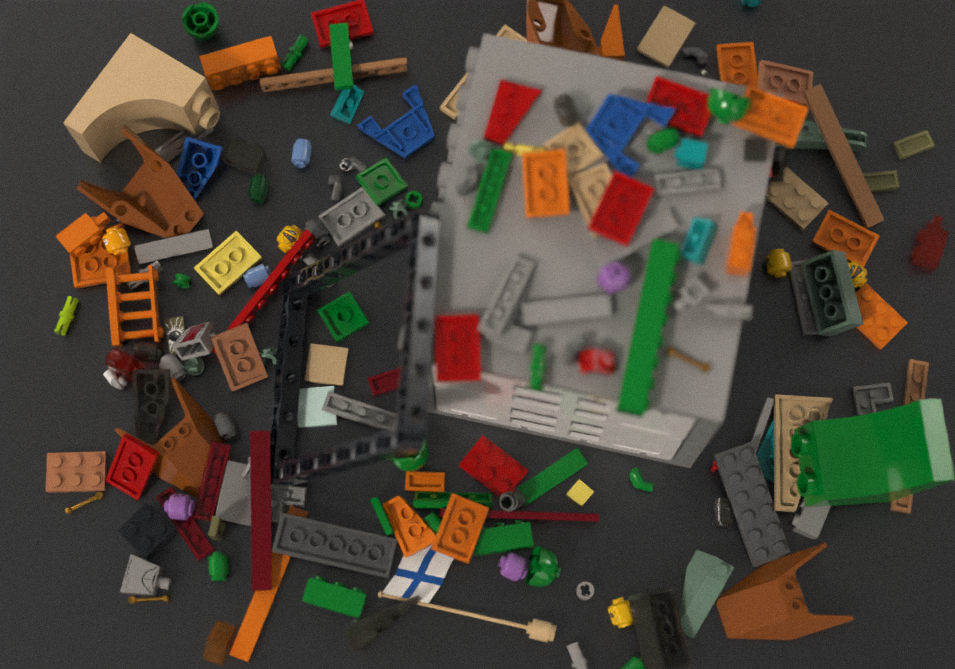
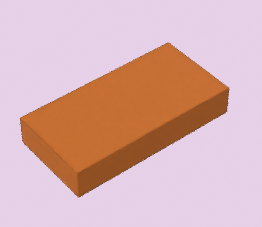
[405,471,445,492]

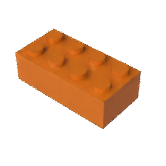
[199,36,281,91]

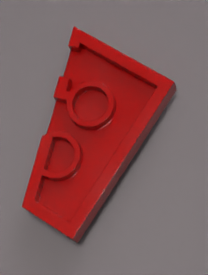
[483,79,542,146]

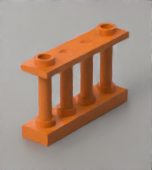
[106,265,164,347]

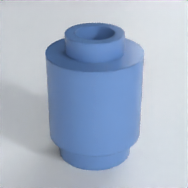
[291,139,312,168]
[243,263,272,288]

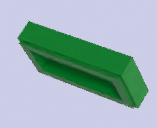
[370,496,394,537]

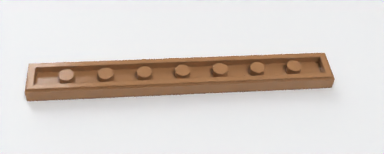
[260,57,408,92]
[802,84,884,228]
[890,359,929,514]

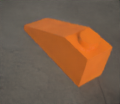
[598,4,625,62]

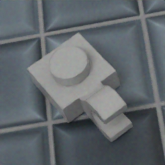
[671,277,711,315]

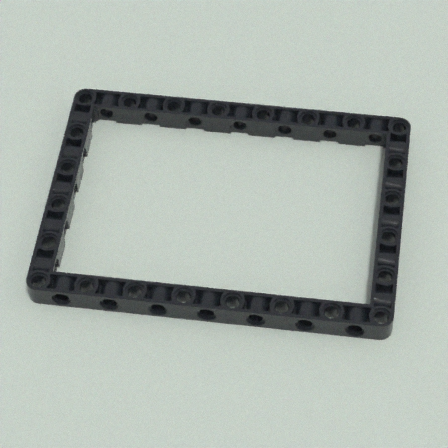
[270,209,440,487]

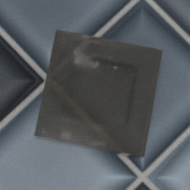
[743,138,767,162]

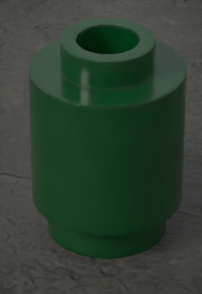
[248,174,269,203]

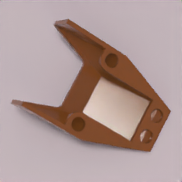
[526,0,601,57]
[76,125,204,238]
[114,377,233,500]
[715,543,854,640]

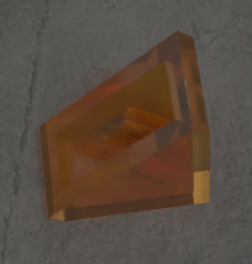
[203,621,236,666]

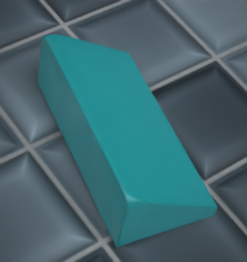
[330,84,365,124]
[680,217,718,265]

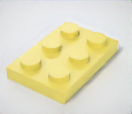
[194,230,262,296]

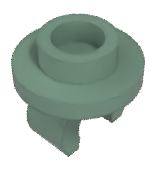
[469,140,491,163]
[389,200,408,219]
[259,346,277,366]
[185,357,205,376]

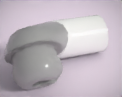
[103,369,128,390]

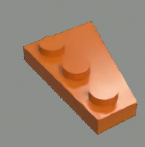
[382,495,436,558]

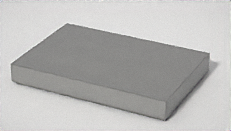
[318,187,386,248]
[215,461,251,527]

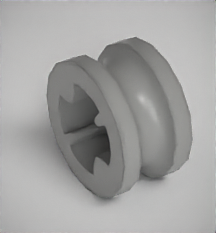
[576,582,594,600]

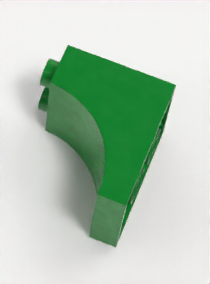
[791,399,955,507]

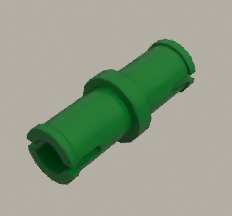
[280,34,309,71]
[529,344,547,391]

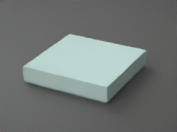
[297,386,337,428]

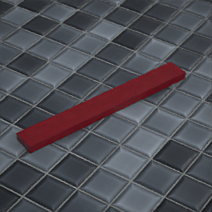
[250,431,272,591]
[440,508,599,522]

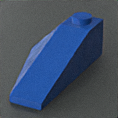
[177,137,223,200]

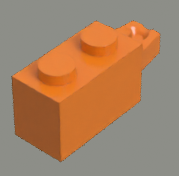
[725,211,757,277]
[56,212,111,258]

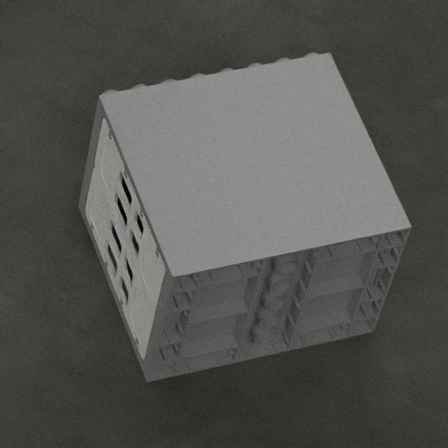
[399,33,784,468]

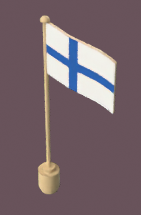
[378,546,556,643]

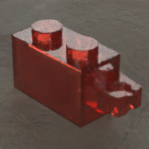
[911,215,949,271]
[105,347,145,384]

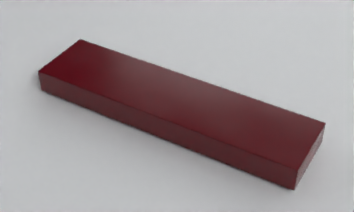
[193,440,231,521]
[156,486,216,562]

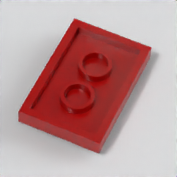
[311,0,374,48]
[645,76,711,138]
[587,171,655,248]
[434,314,481,383]
[105,433,160,501]
[459,435,529,498]

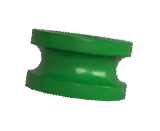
[405,191,423,210]
[173,273,192,288]

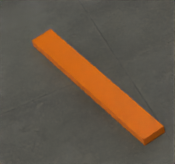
[229,505,309,662]

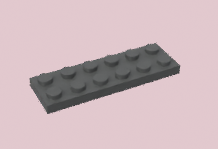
[713,441,791,567]
[272,513,397,579]

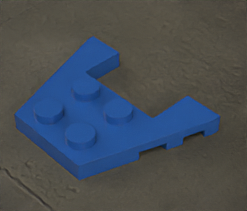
[358,84,435,159]
[586,94,675,178]

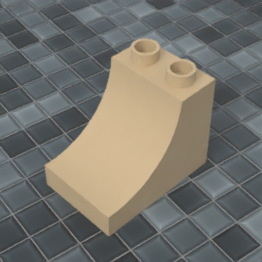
[63,33,220,163]

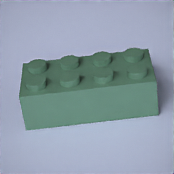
[801,250,864,336]

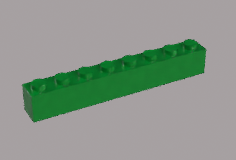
[616,238,681,418]

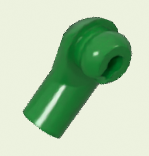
[629,467,654,492]

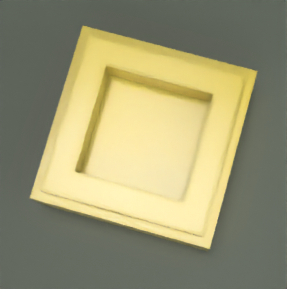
[566,479,594,507]

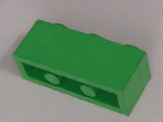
[474,520,534,556]
[302,576,368,619]

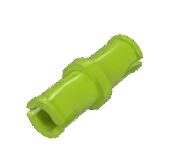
[54,296,79,336]

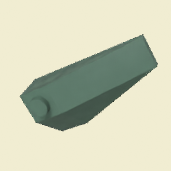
[676,550,734,639]

